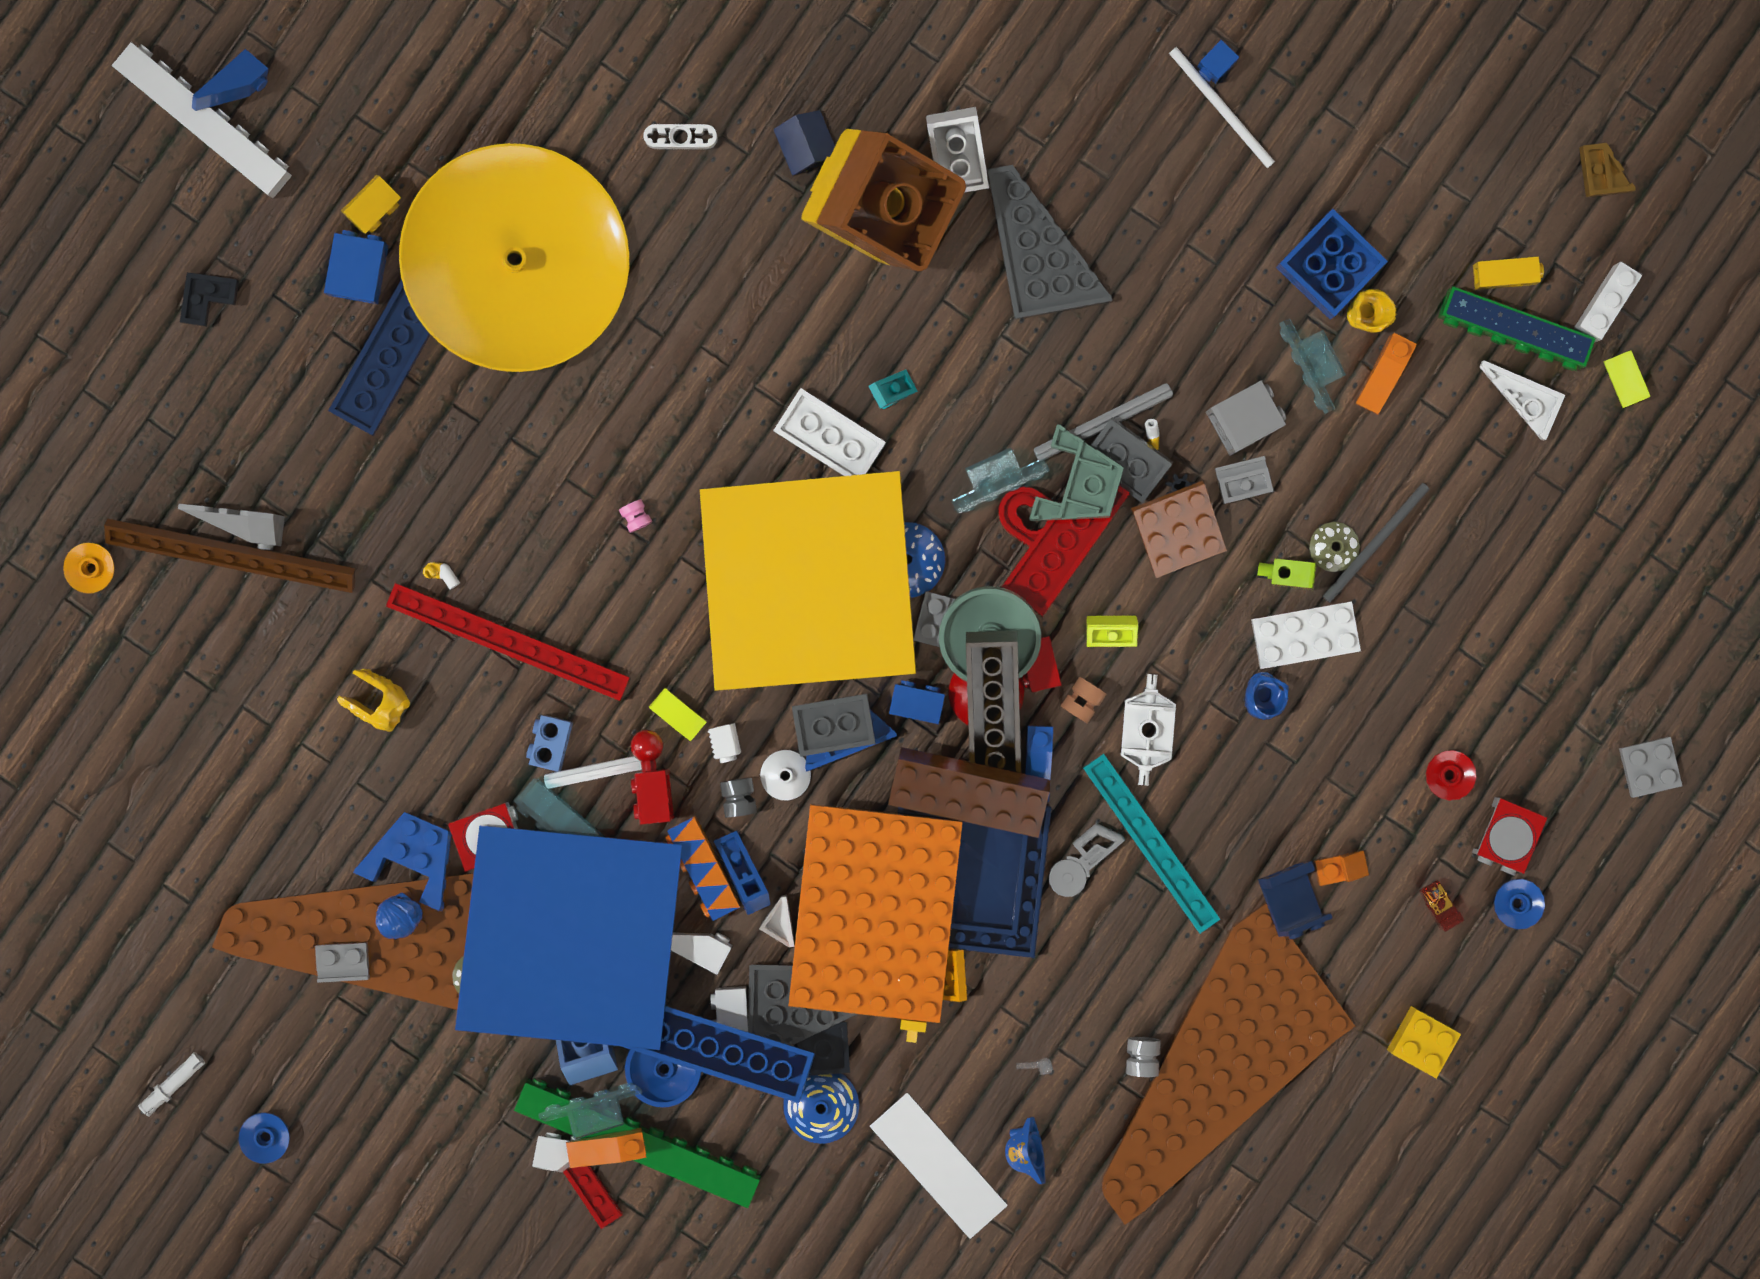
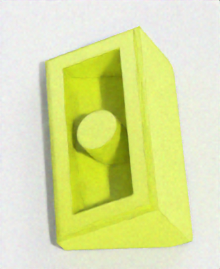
[1603,350,1650,408]
[1086,616,1138,647]

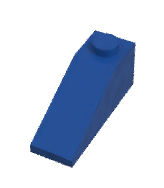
[192,49,268,111]
[1025,725,1053,802]
[714,831,771,915]

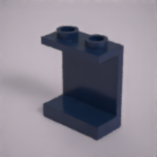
[1258,861,1332,939]

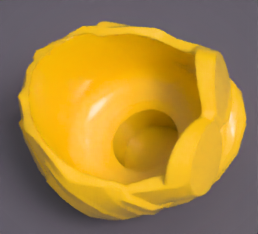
[1347,289,1396,333]

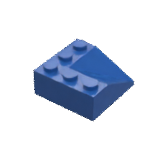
[1276,209,1388,320]

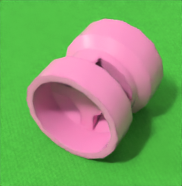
[619,499,652,533]

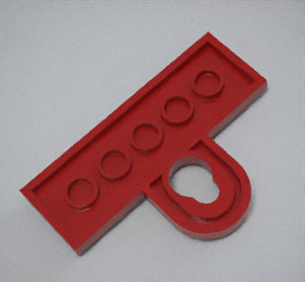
[999,486,1130,617]

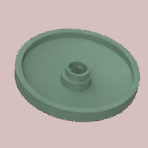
[939,586,1041,681]

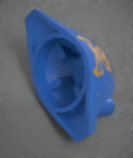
[1005,1117,1046,1184]

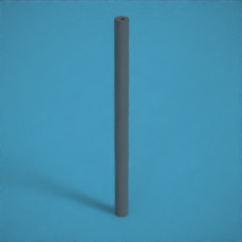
[1322,483,1430,603]

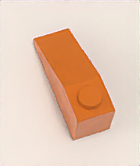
[1355,333,1417,415]
[566,1128,647,1168]

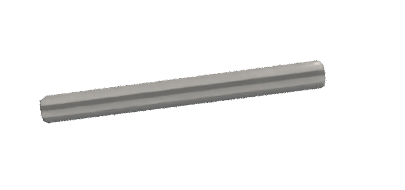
[1034,384,1173,461]

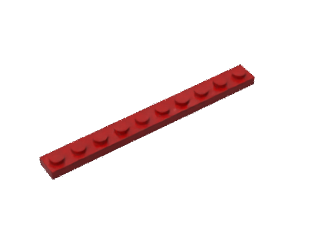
[386,583,630,701]

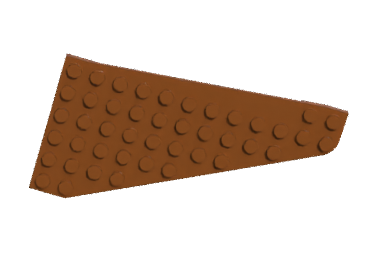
[212,873,474,1010]
[1102,903,1355,1225]

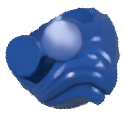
[1244,672,1289,720]
[376,892,423,939]

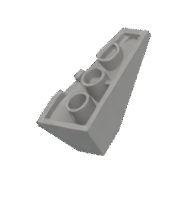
[178,504,285,550]

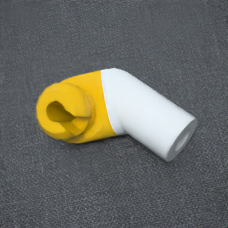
[1145,419,1159,450]
[423,562,460,590]

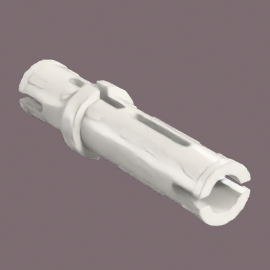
[138,1052,205,1117]

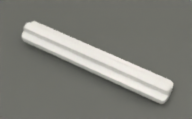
[544,756,642,789]

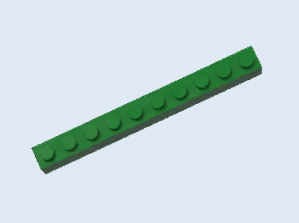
[514,1078,761,1208]

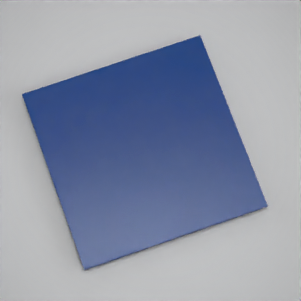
[455,826,682,1050]

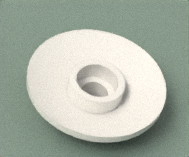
[760,750,811,800]

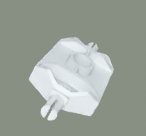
[1120,674,1176,786]

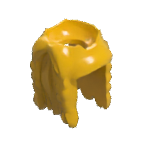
[337,669,410,732]

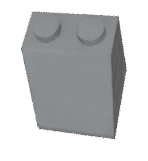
[1206,380,1286,456]

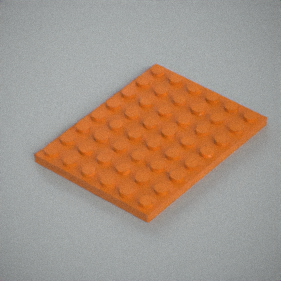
[788,804,962,1023]

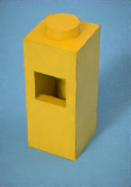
[1473,257,1544,290]

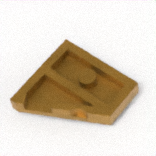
[1579,143,1636,197]

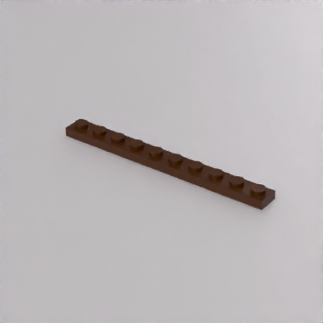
[104,519,355,593]

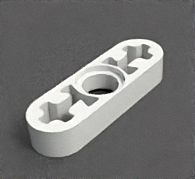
[644,124,718,149]

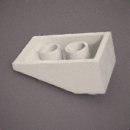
[926,107,989,192]

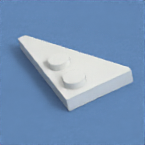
[1480,360,1565,440]

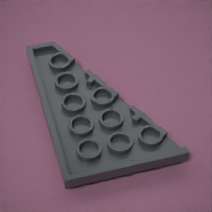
[987,165,1112,320]
[748,965,857,1046]

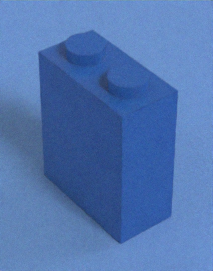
[324,230,389,305]

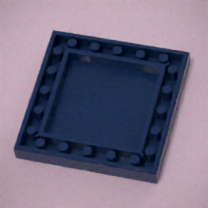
[898,805,1051,958]

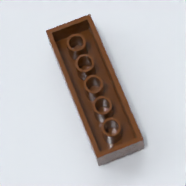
[888,747,1050,838]

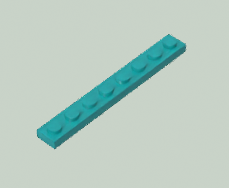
[1083,754,1220,934]

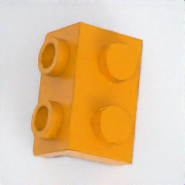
[943,949,967,1002]

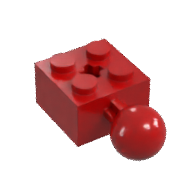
[631,730,674,825]

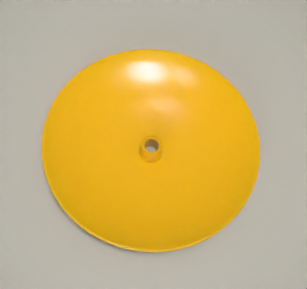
[399,143,629,372]

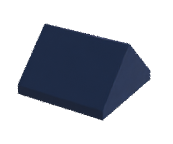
[774,110,835,176]

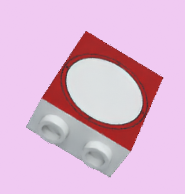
[448,802,522,872]

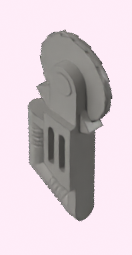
[1049,823,1126,897]

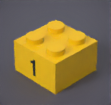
[1387,1006,1461,1079]

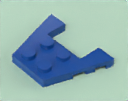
[353,812,451,911]

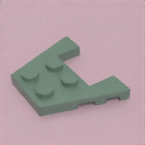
[1029,424,1124,521]

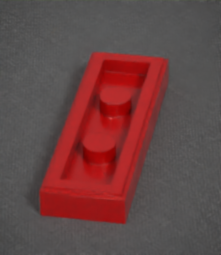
[563,1166,623,1229]

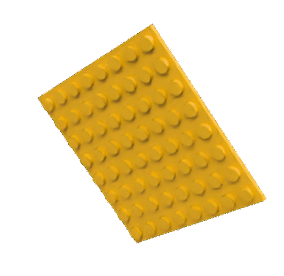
[700,471,916,691]

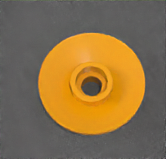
[63,543,115,593]

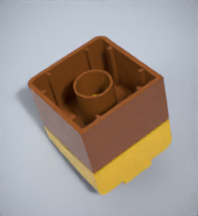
[801,129,966,271]

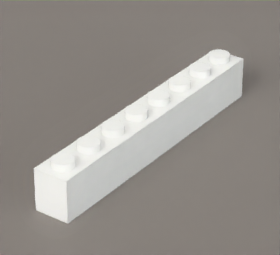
[112,43,292,199]

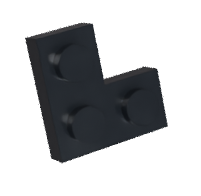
[180,272,239,327]

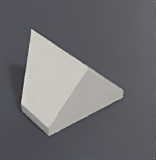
[759,894,795,948]

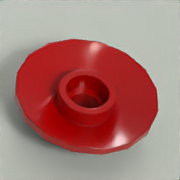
[1426,750,1476,801]

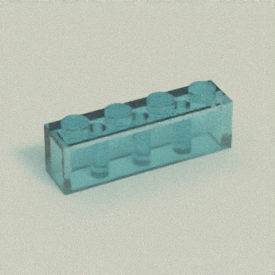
[514,777,607,838]

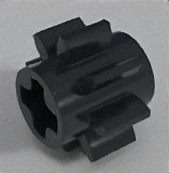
[1165,474,1195,495]

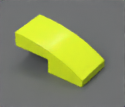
[649,688,706,741]

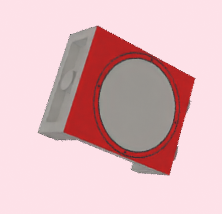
[1472,797,1547,876]

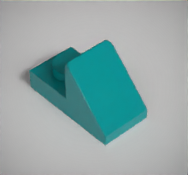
[869,369,918,409]

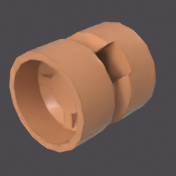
[1060,677,1107,724]

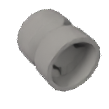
[1126,1037,1161,1077]

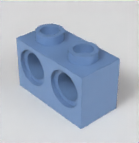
[526,715,573,772]

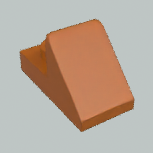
[1314,850,1369,886]

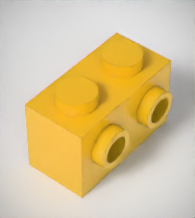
[341,175,401,234]

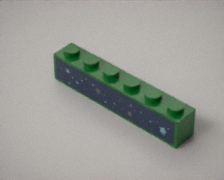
[1438,286,1596,371]

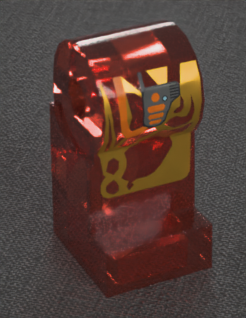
[1419,880,1465,932]

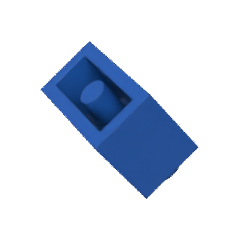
[889,680,945,724]

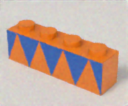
[666,815,741,921]

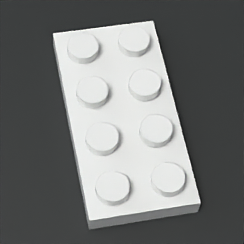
[773,388,886,476]
[1251,602,1361,669]

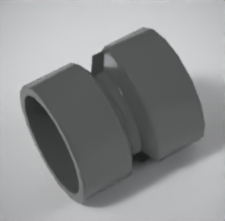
[720,777,757,818]

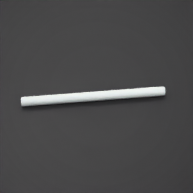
[1169,47,1275,168]

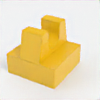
[900,1019,927,1043]

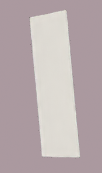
[870,1093,1008,1239]

